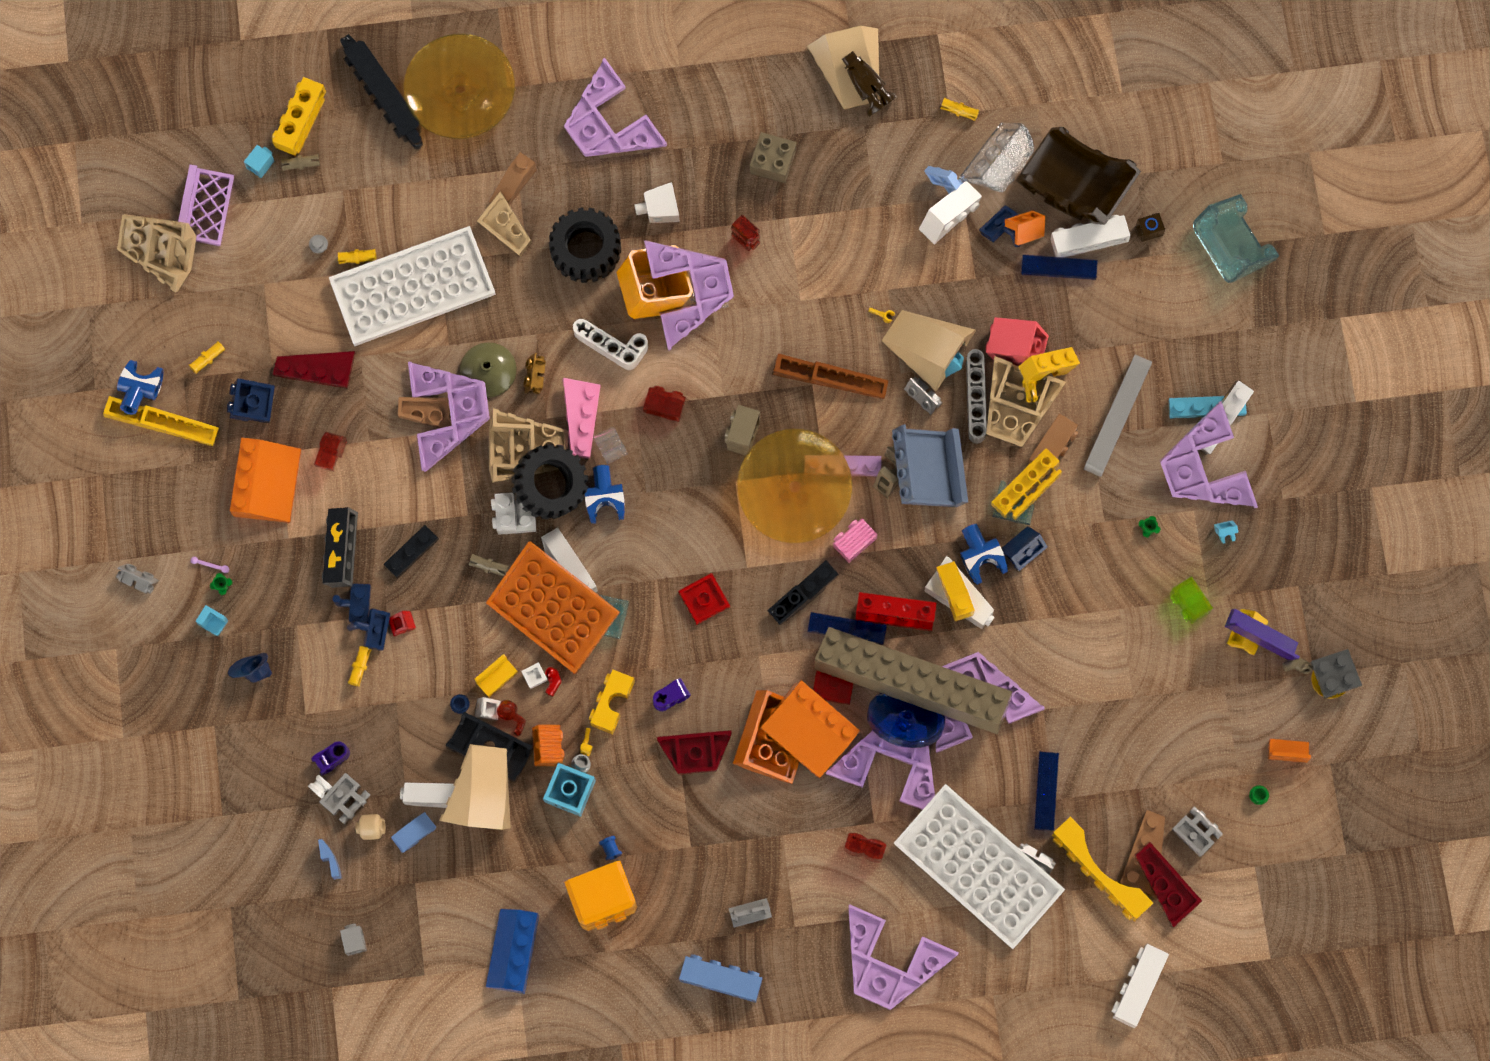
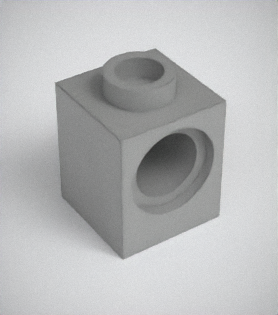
[340,924,367,956]

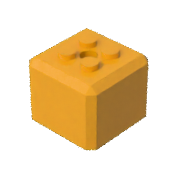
[616,245,693,319]
[564,861,637,931]

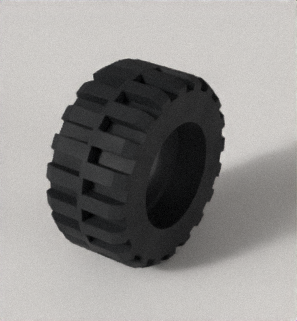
[549,207,621,283]
[511,444,588,519]

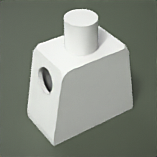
[634,182,680,223]

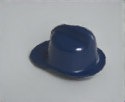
[228,653,272,683]

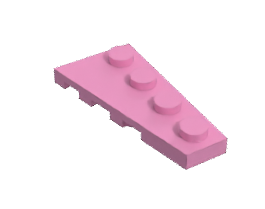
[562,378,600,459]

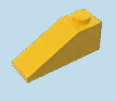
[936,561,975,621]

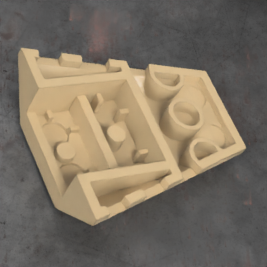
[807,26,880,109]
[117,214,197,293]
[882,310,976,392]
[986,356,1066,447]
[489,408,568,483]
[439,744,511,830]

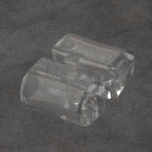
[593,427,628,464]

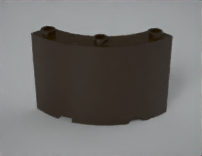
[1016,127,1141,225]

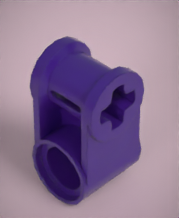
[653,678,691,711]
[311,741,350,776]

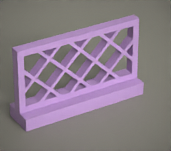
[178,164,234,246]

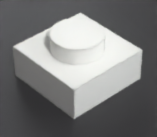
[521,662,548,690]

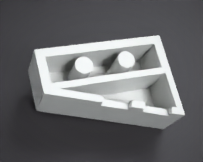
[919,181,982,245]

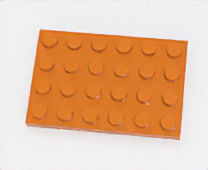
[486,541,620,674]

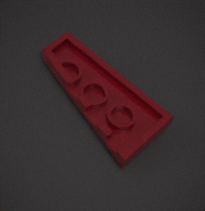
[273,351,356,389]
[1134,841,1202,928]

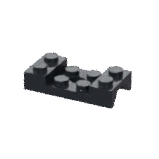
[445,712,533,783]

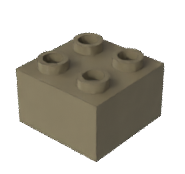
[750,132,796,184]
[724,405,760,456]

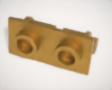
[523,353,546,394]

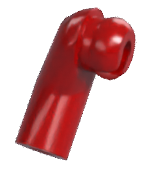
[545,667,561,697]

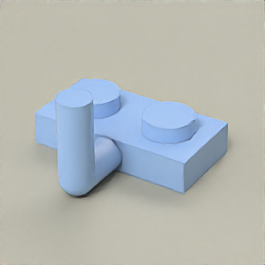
[924,166,966,194]

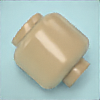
[355,814,386,840]

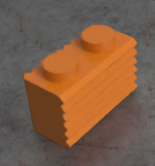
[532,725,565,767]

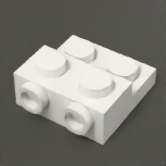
[491,493,536,535]

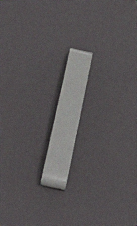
[1083,354,1152,477]

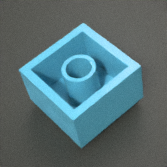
[543,763,596,817]

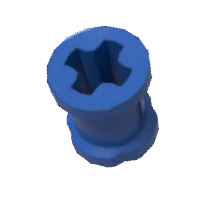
[599,836,622,861]

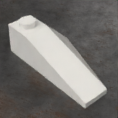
[541,527,598,593]

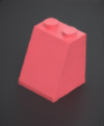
[985,317,1049,366]

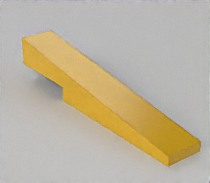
[103,396,219,446]

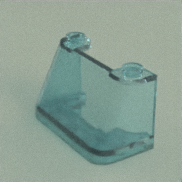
[1193,194,1279,283]

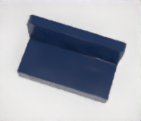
[1001,526,1048,571]

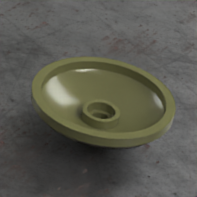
[460,342,517,398]

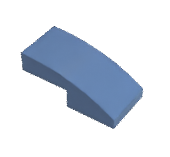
[391,812,436,853]
[318,839,342,880]

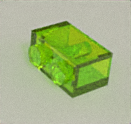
[1170,576,1213,624]

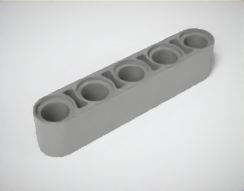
[966,349,987,444]

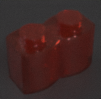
[731,215,760,251]
[643,386,686,422]
[844,833,887,863]

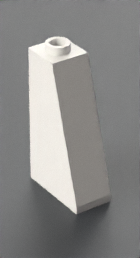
[924,556,994,629]
[400,783,455,808]

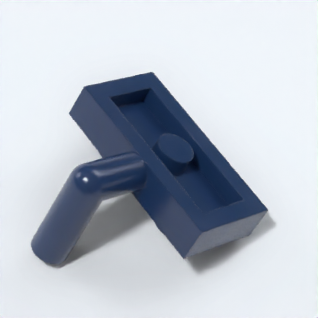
[979,205,1021,247]
[332,584,371,623]
[347,608,390,651]

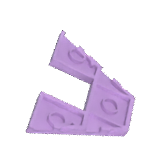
[564,58,667,157]
[644,240,734,350]
[408,362,490,472]
[1160,401,1258,508]
[936,652,1045,753]
[826,715,935,810]
[849,904,959,1010]

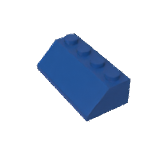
[486,909,539,994]

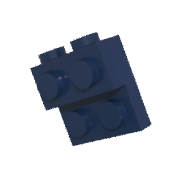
[227,378,275,423]

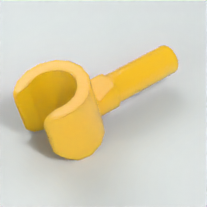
[868,307,895,323]
[580,728,593,756]

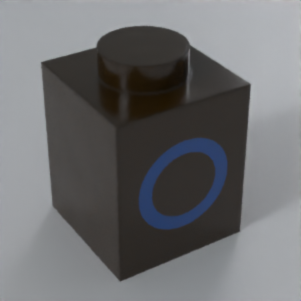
[1134,213,1165,242]

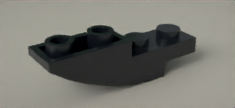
[767,560,839,625]

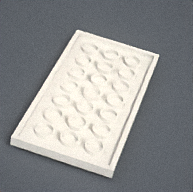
[329,226,496,346]
[894,784,1065,949]

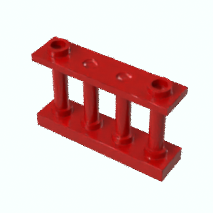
[855,592,937,631]

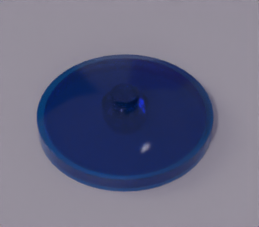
[867,693,945,748]

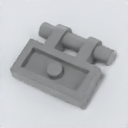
[319,773,370,824]
[1172,806,1223,857]

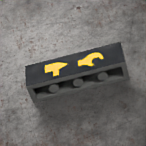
[322,507,358,588]

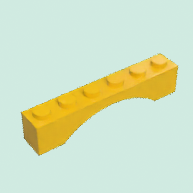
[1052,816,1153,922]

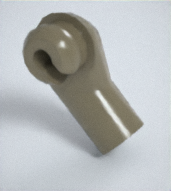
[1282,657,1312,674]

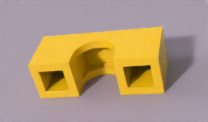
[1018,347,1080,383]
[589,669,635,735]

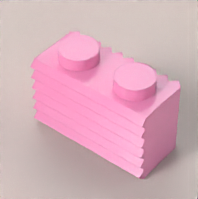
[833,518,877,563]

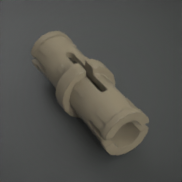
[281,154,320,171]
[469,554,509,577]

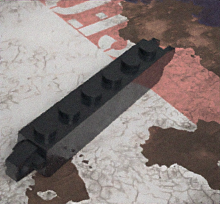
[340,34,423,150]

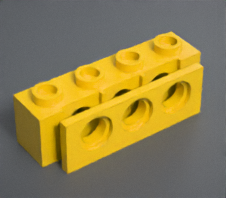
[272,77,326,156]
[991,448,1062,520]

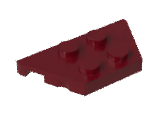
[657,730,732,775]

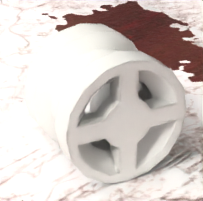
[308,775,332,799]

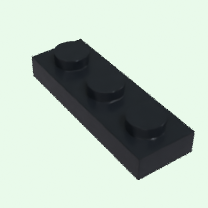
[383,525,439,579]

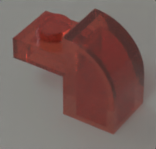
[314,432,347,471]

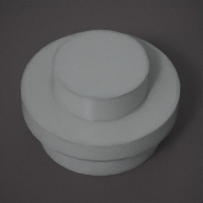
[309,235,328,253]
[571,754,591,773]

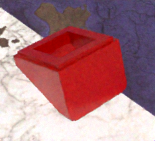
[389,611,416,636]

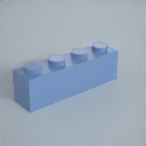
[679,954,762,1003]

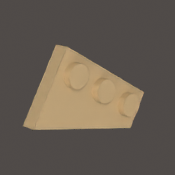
[477,192,532,256]

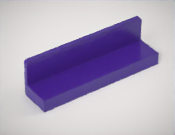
[1225,609,1300,660]

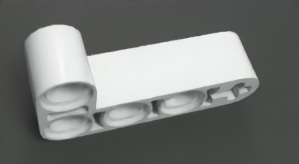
[573,319,648,370]

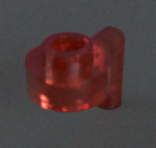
[497,700,526,736]

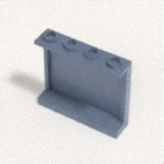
[892,425,968,507]

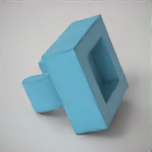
[1214,520,1238,543]

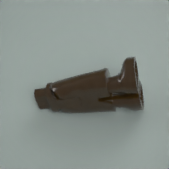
[842,51,897,117]

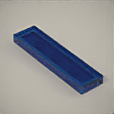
[1021,255,1098,280]
[807,612,887,645]
[1034,751,1059,831]

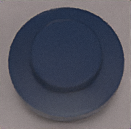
[450,694,470,714]

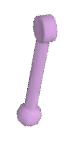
[191,557,229,574]

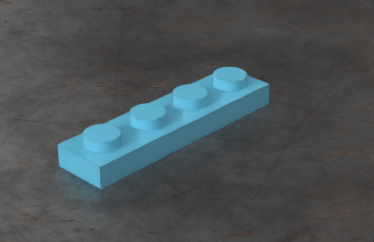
[1168,396,1247,419]

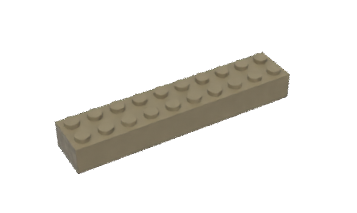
[814,627,1012,735]

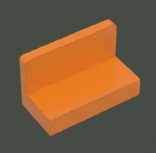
[1005,210,1045,245]
[1268,739,1311,763]

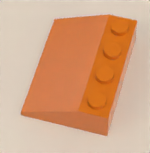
[230,438,301,523]
[760,680,860,778]
[733,690,799,784]

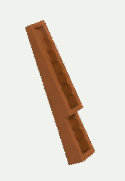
[772,353,889,399]

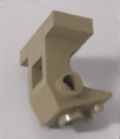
[873,446,899,499]

